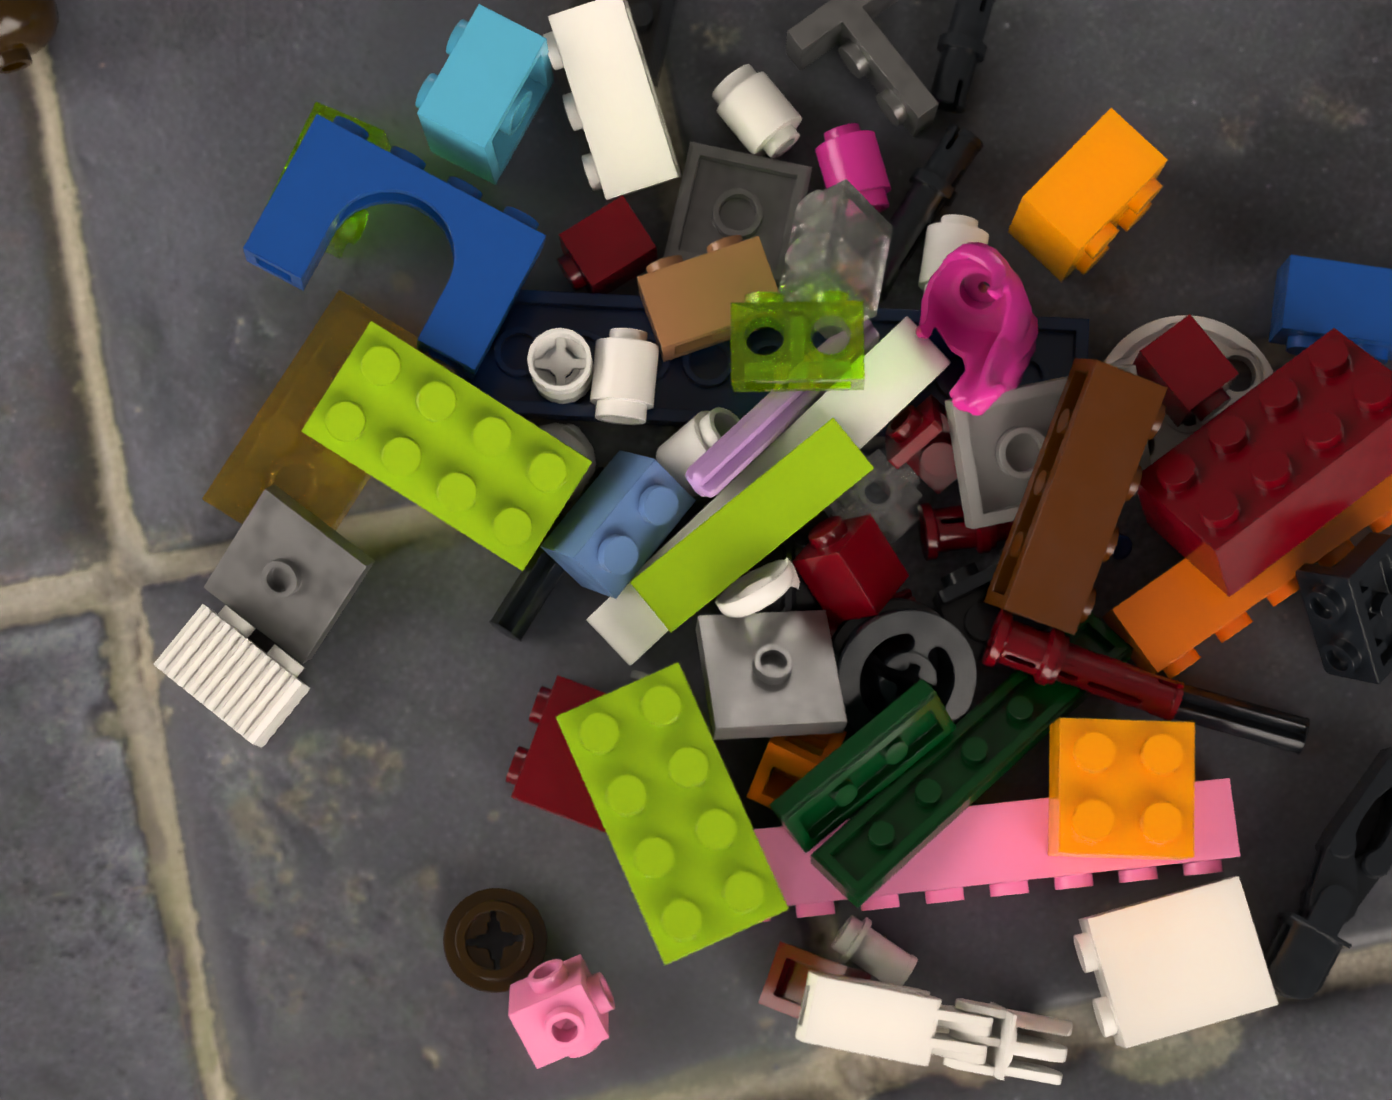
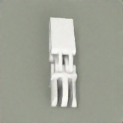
[795,970,1073,1085]

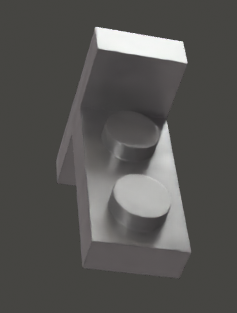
[786,0,938,137]

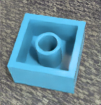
[415,4,554,185]

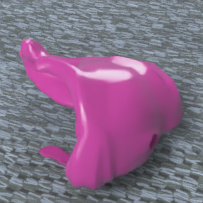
[916,242,1038,416]

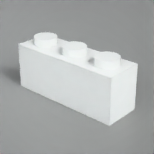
[543,0,682,200]

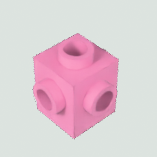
[508,954,615,1069]

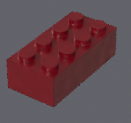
[1137,328,1392,597]

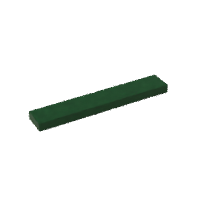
[811,612,1133,908]

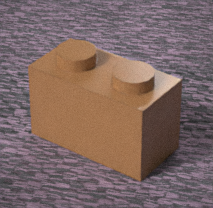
[637,235,784,362]

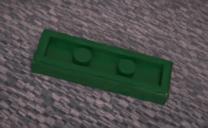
[769,679,956,853]

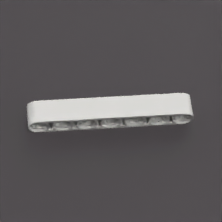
[586,316,951,666]

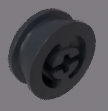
[831,598,977,732]

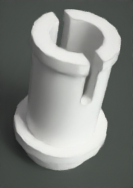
[831,915,918,986]

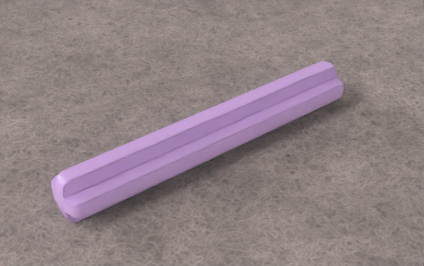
[685,316,880,498]

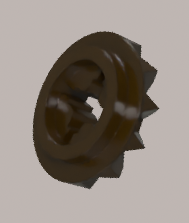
[443,888,548,993]

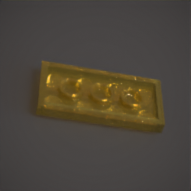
[202,289,443,531]

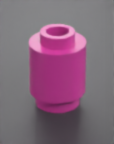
[815,123,891,221]

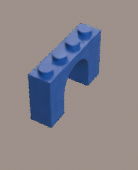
[243,114,546,380]

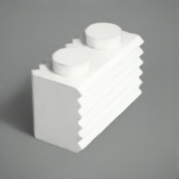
[154,604,310,748]

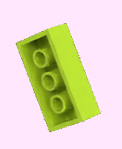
[301,321,592,571]
[556,662,789,965]

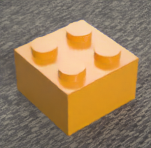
[1008,108,1168,282]
[1048,718,1195,861]

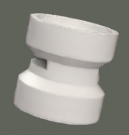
[527,328,593,404]

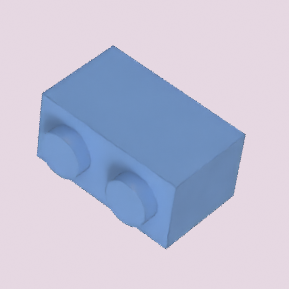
[540,450,696,599]

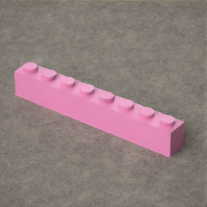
[753,778,1241,922]

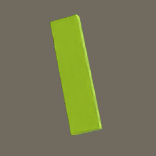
[630,418,874,633]

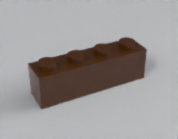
[984,358,1167,635]

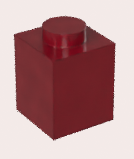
[556,195,657,294]
[1132,314,1239,427]
[792,514,909,623]

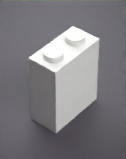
[1074,876,1279,1048]

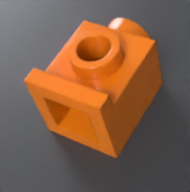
[746,731,847,810]

